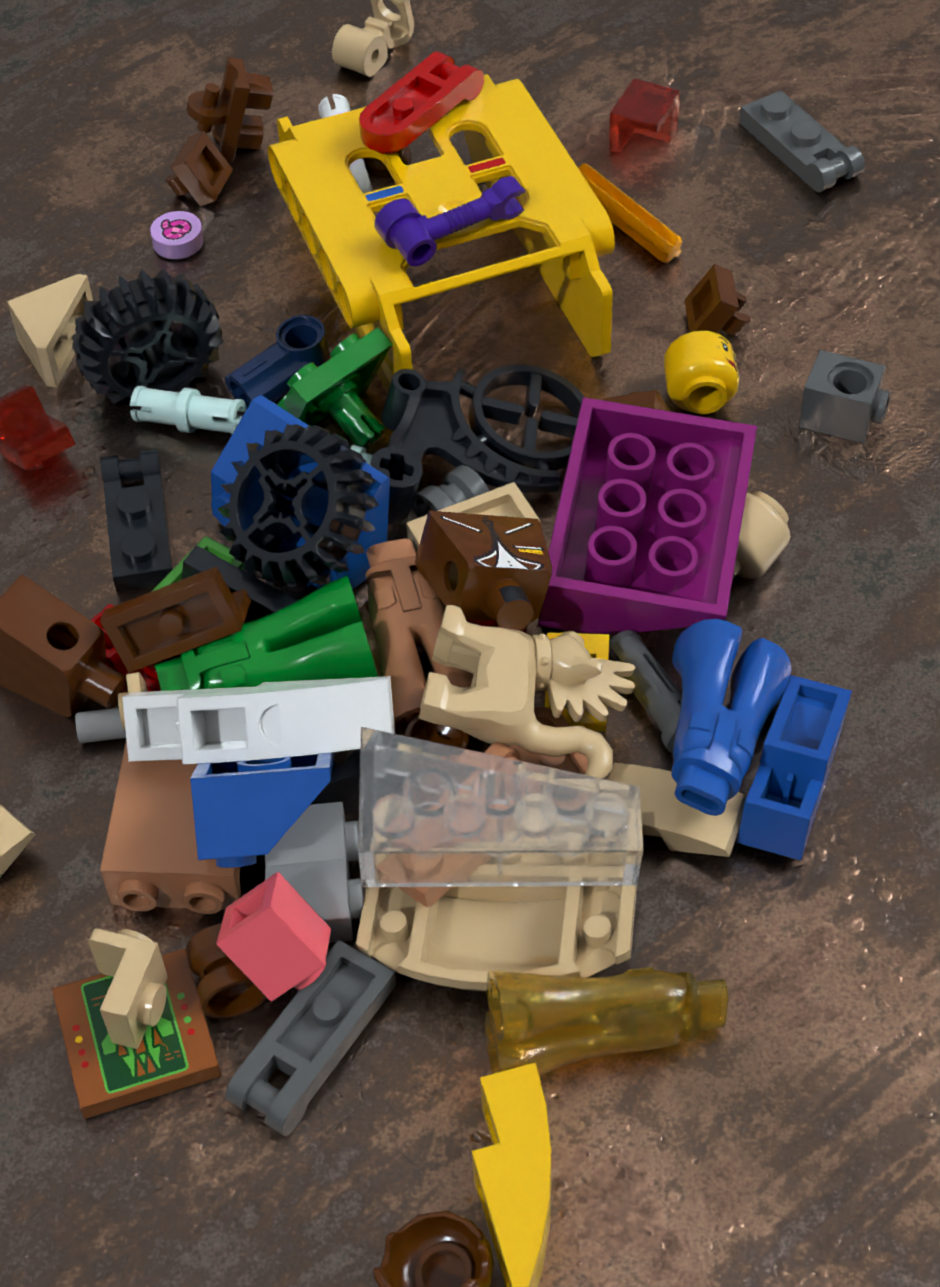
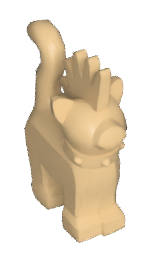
[419,604,635,784]

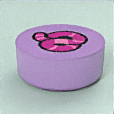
[150,211,204,259]

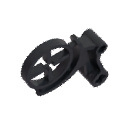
[370,365,584,525]

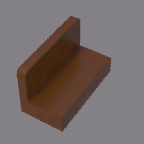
[100,566,251,673]

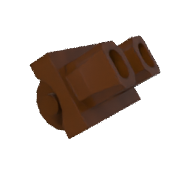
[186,57,273,162]

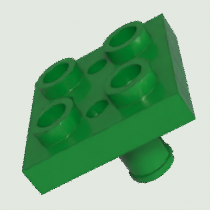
[277,327,392,449]

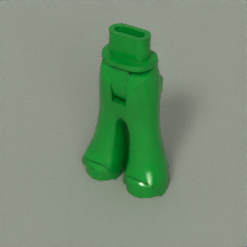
[155,575,378,691]

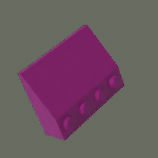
[538,397,757,635]

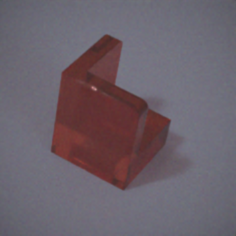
[609,78,680,153]

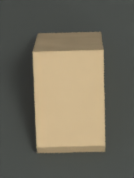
[7,274,93,388]

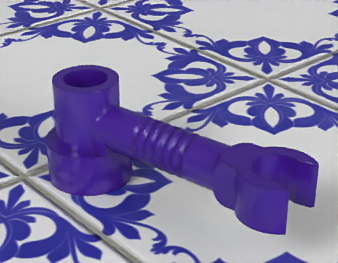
[374,176,526,267]

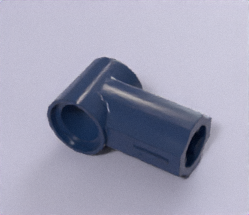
[224,315,331,412]

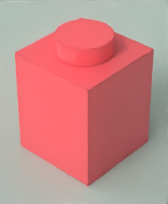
[216,872,331,1002]

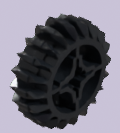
[72,268,223,404]
[217,424,379,590]

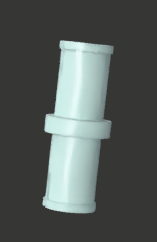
[130,386,247,434]

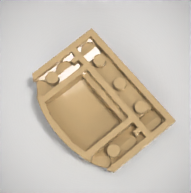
[356,812,642,992]

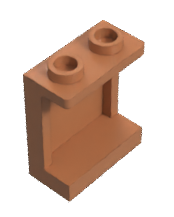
[100,740,243,914]

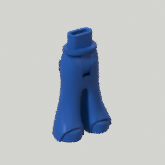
[671,619,792,816]

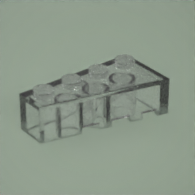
[358,727,643,887]

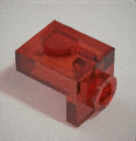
[0,385,76,471]

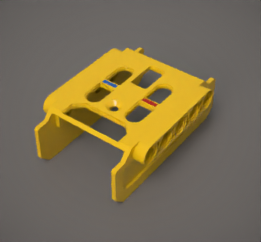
[267,74,615,394]

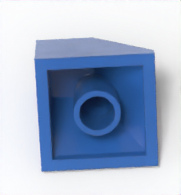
[190,752,334,868]

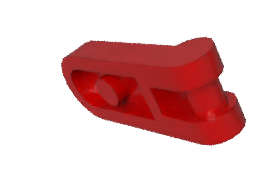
[359,51,484,154]

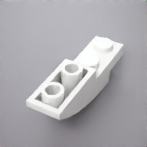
[122,676,396,764]

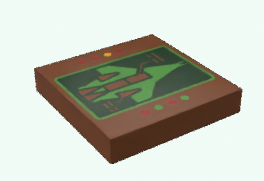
[52,948,221,1119]

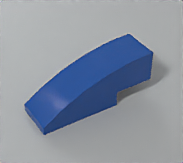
[737,675,852,861]

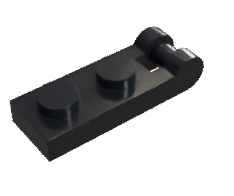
[100,449,173,592]

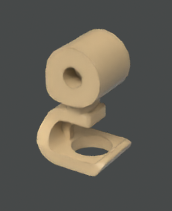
[332,0,414,77]

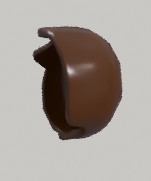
[373,1210,494,1287]

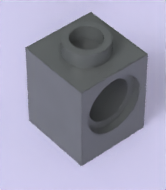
[799,350,891,444]

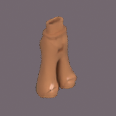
[365,538,474,745]

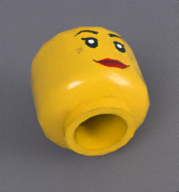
[664,330,739,414]

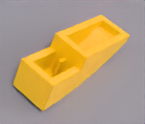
[471,1062,551,1287]

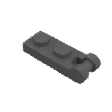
[739,90,865,192]
[225,940,397,1136]

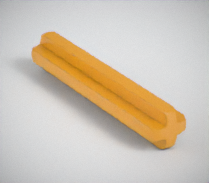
[578,164,683,263]

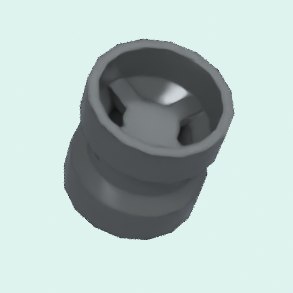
[412,465,489,518]

